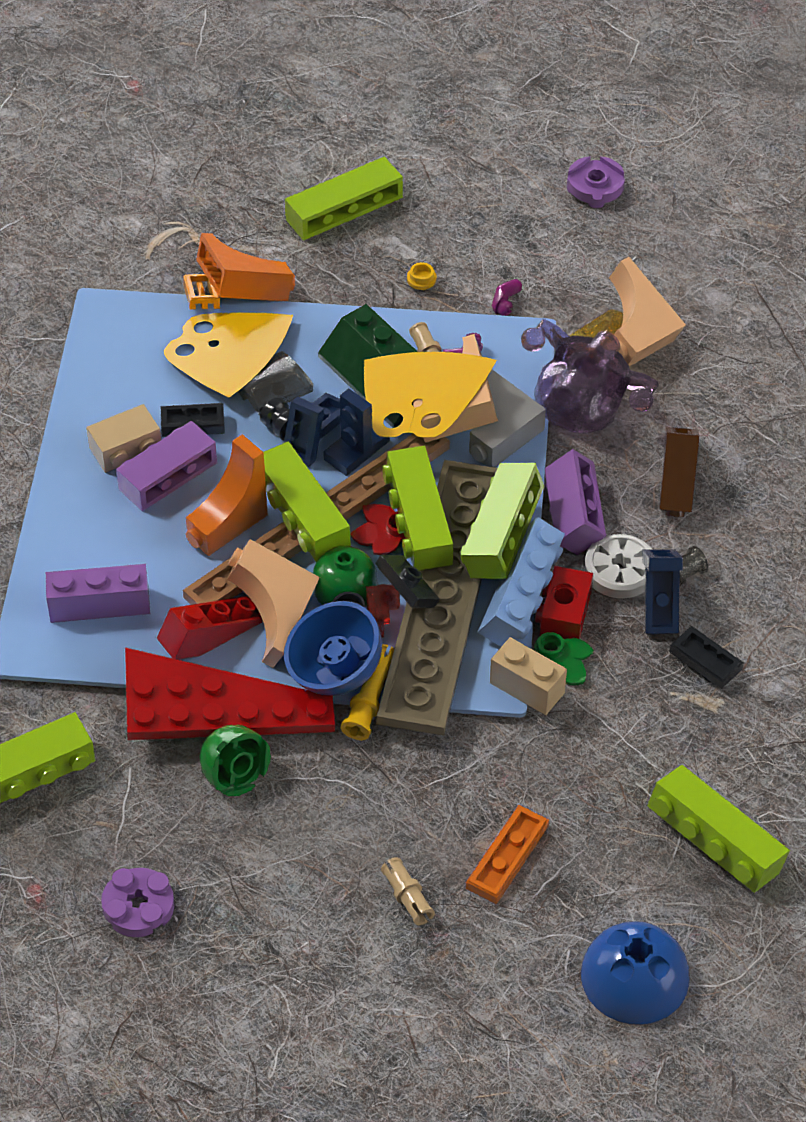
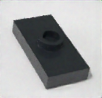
[160,403,225,437]
[375,555,440,608]
[669,626,744,689]

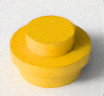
[407,262,437,290]

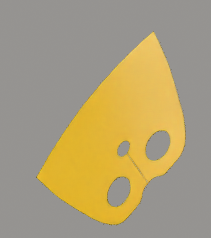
[164,313,293,398]
[364,352,497,438]

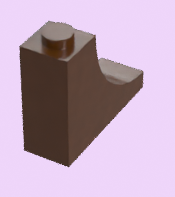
[659,427,700,517]

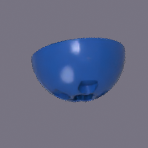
[284,601,382,696]
[581,921,690,1025]

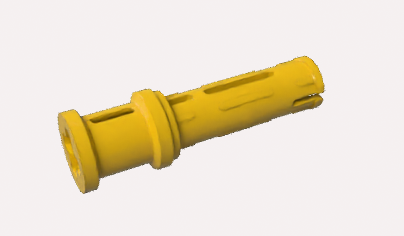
[340,644,394,741]

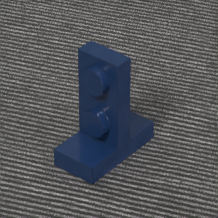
[323,388,390,476]
[284,393,340,466]
[642,549,683,634]

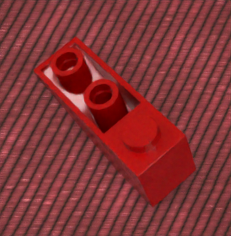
[157,596,263,660]

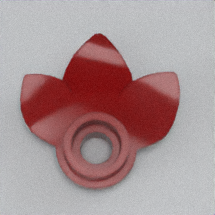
[350,504,405,555]

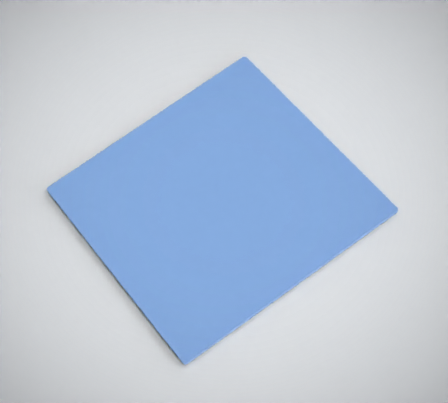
[0,288,556,718]

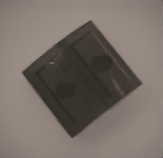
[238,351,314,415]

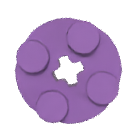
[567,156,625,208]
[101,868,174,937]

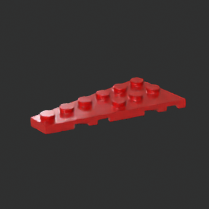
[125,647,335,740]

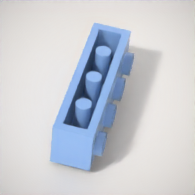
[477,517,565,647]

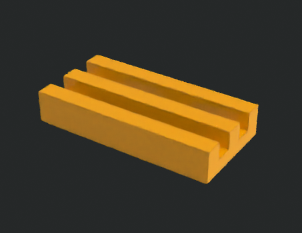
[183,274,220,310]

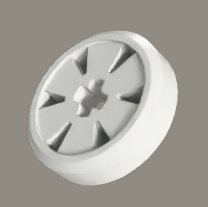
[584,534,652,599]

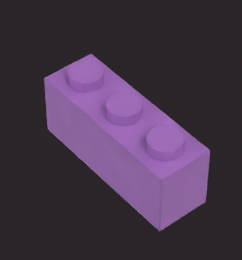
[116,421,217,511]
[545,449,606,555]
[45,564,150,623]

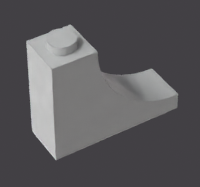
[469,369,546,468]

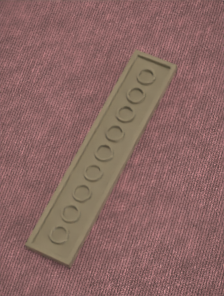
[377,460,497,736]

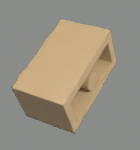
[86,404,161,473]
[490,637,567,715]

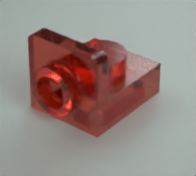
[366,584,400,638]

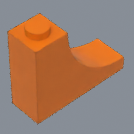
[196,233,295,301]
[186,434,268,556]

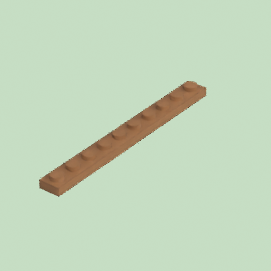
[183,434,450,605]

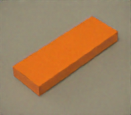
[466,805,549,904]

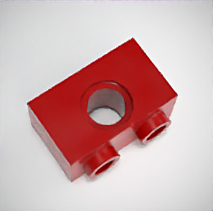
[535,566,593,639]

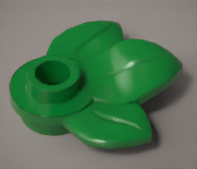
[534,632,594,685]

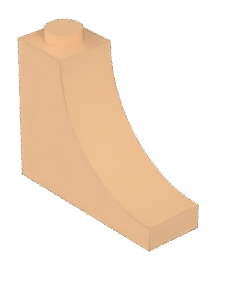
[605,257,686,369]
[413,334,498,443]
[227,539,320,668]

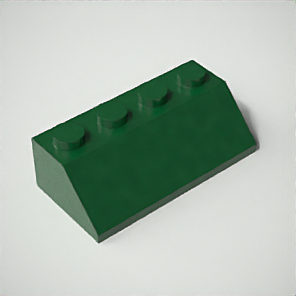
[318,304,418,428]

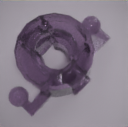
[521,319,659,433]

